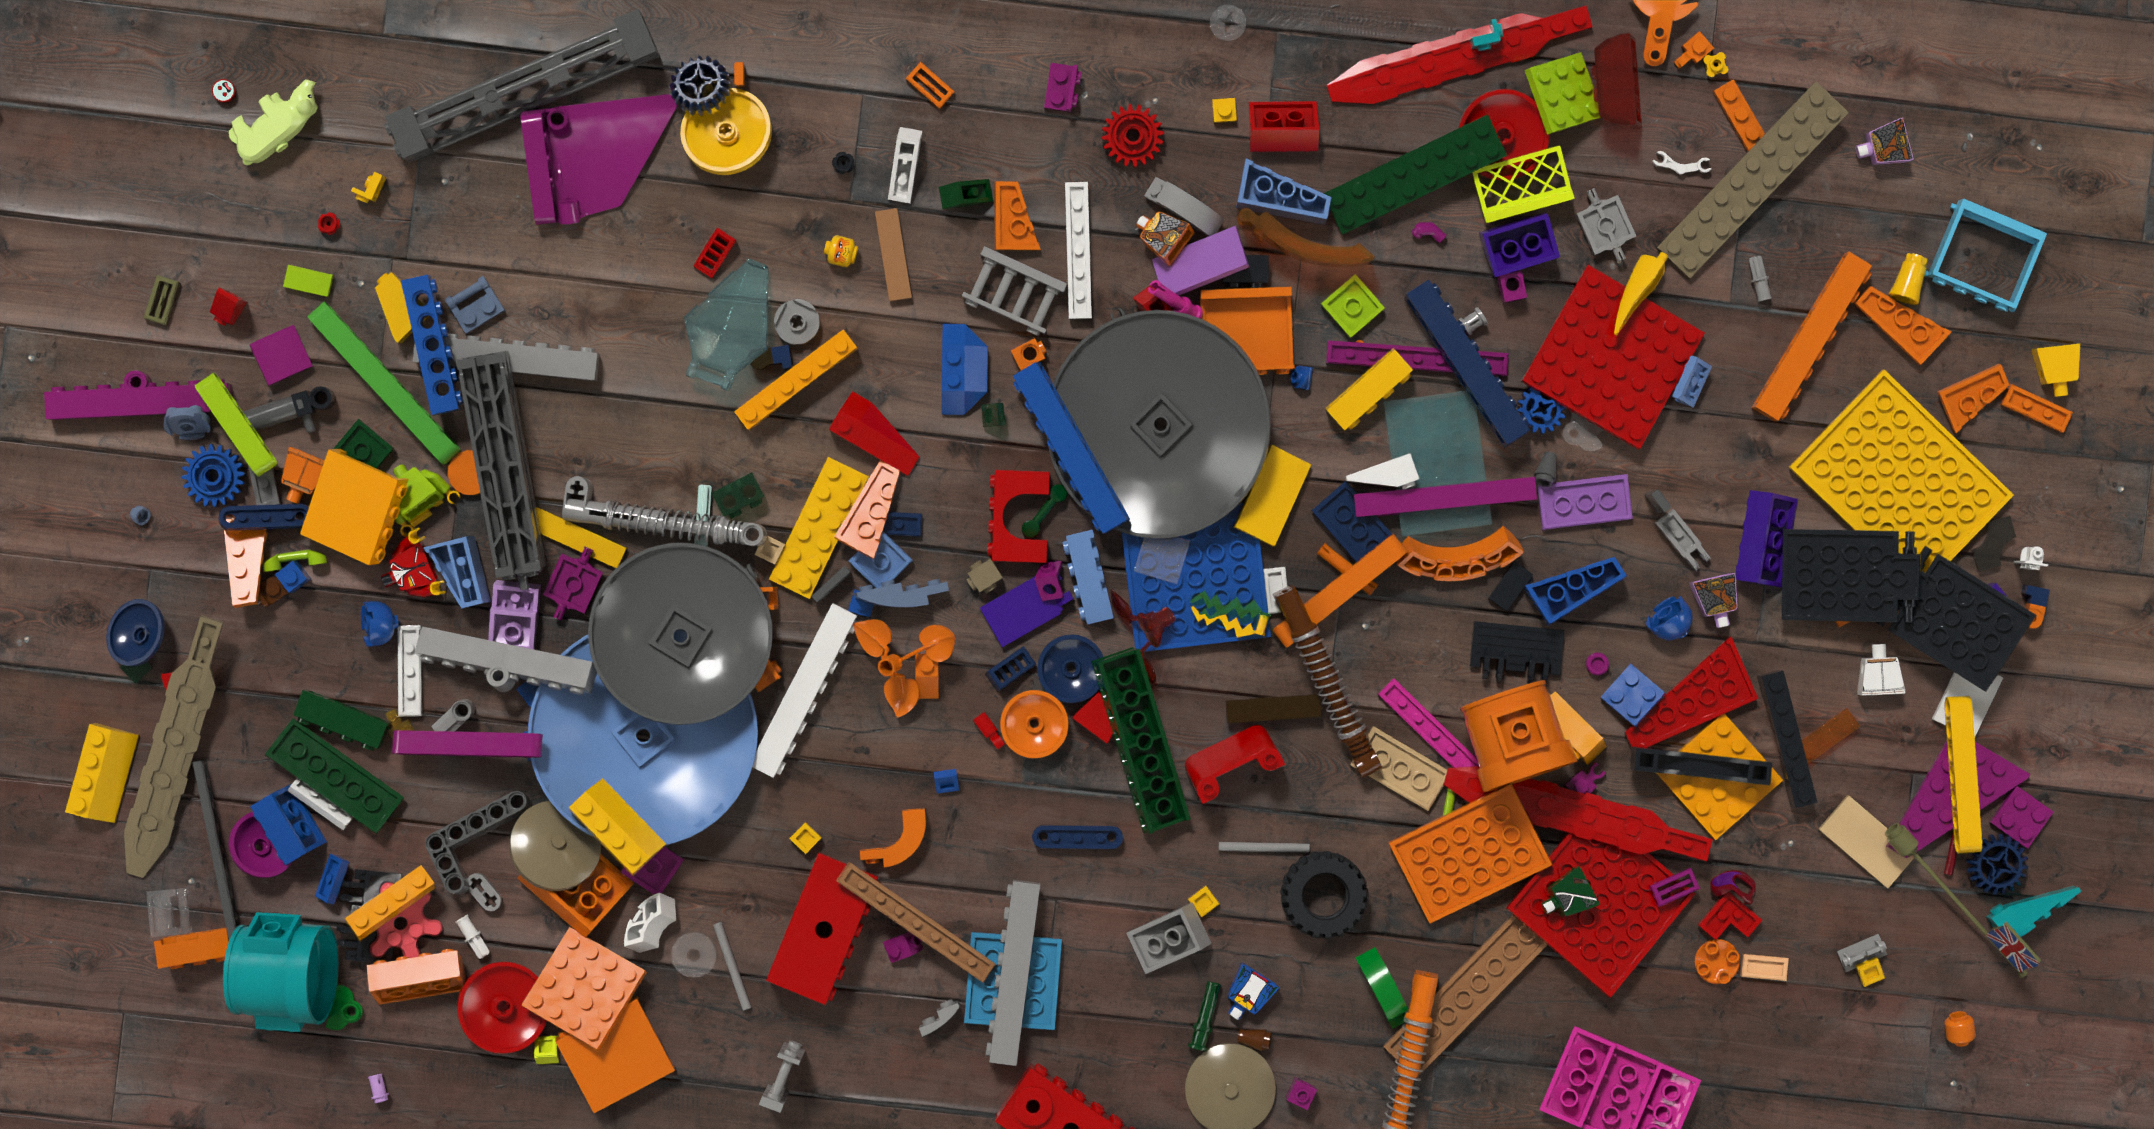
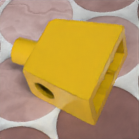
[2032,344,2080,397]

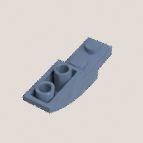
[854,579,949,608]

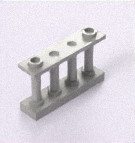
[962,246,1067,336]
[759,1040,805,1113]

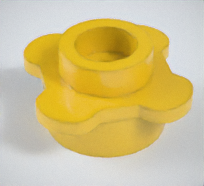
[1703,52,1728,77]

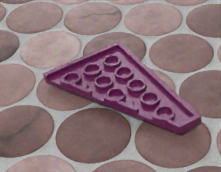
[1886,740,2030,858]

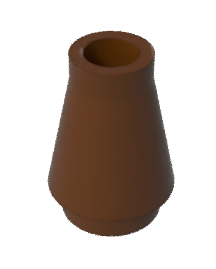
[1238,1029,1272,1052]

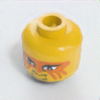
[824,235,858,267]

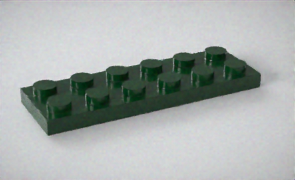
[265,718,404,835]

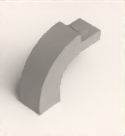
[1144,177,1225,237]

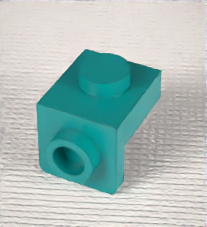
[1470,19,1503,51]

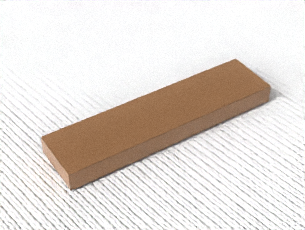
[875,208,912,302]

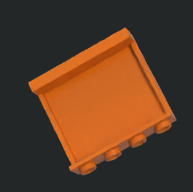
[1200,287,1295,375]
[555,996,675,1113]

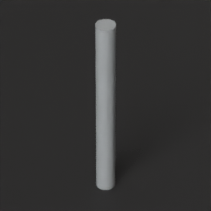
[1219,842,1310,853]
[713,922,751,1010]

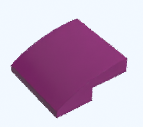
[249,325,313,386]

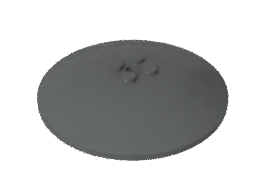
[588,543,772,725]

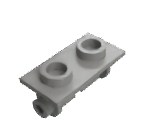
[1837,934,1887,972]

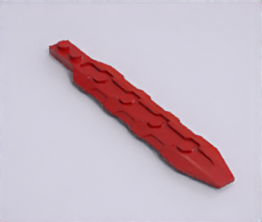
[1327,5,1593,104]
[1443,766,1713,862]

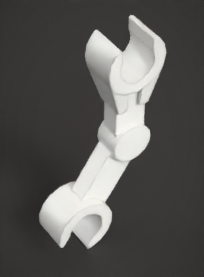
[1652,151,1711,175]

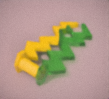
[1190,590,1271,637]

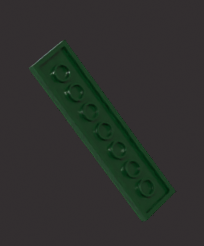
[1323,114,1507,235]

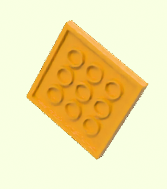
[1656,714,1783,840]

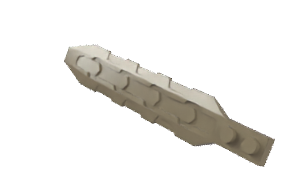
[124,615,224,878]

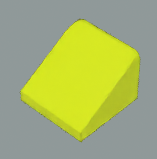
[534,1036,559,1064]

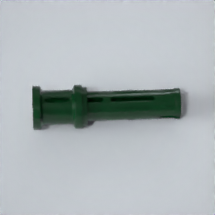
[1188,981,1221,1051]

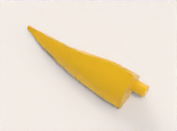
[1614,252,1668,336]

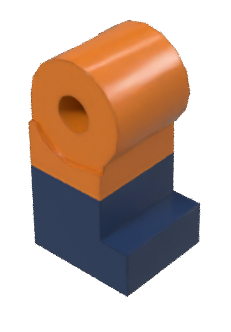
[2021,584,2050,628]

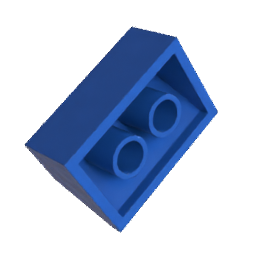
[250,784,327,865]

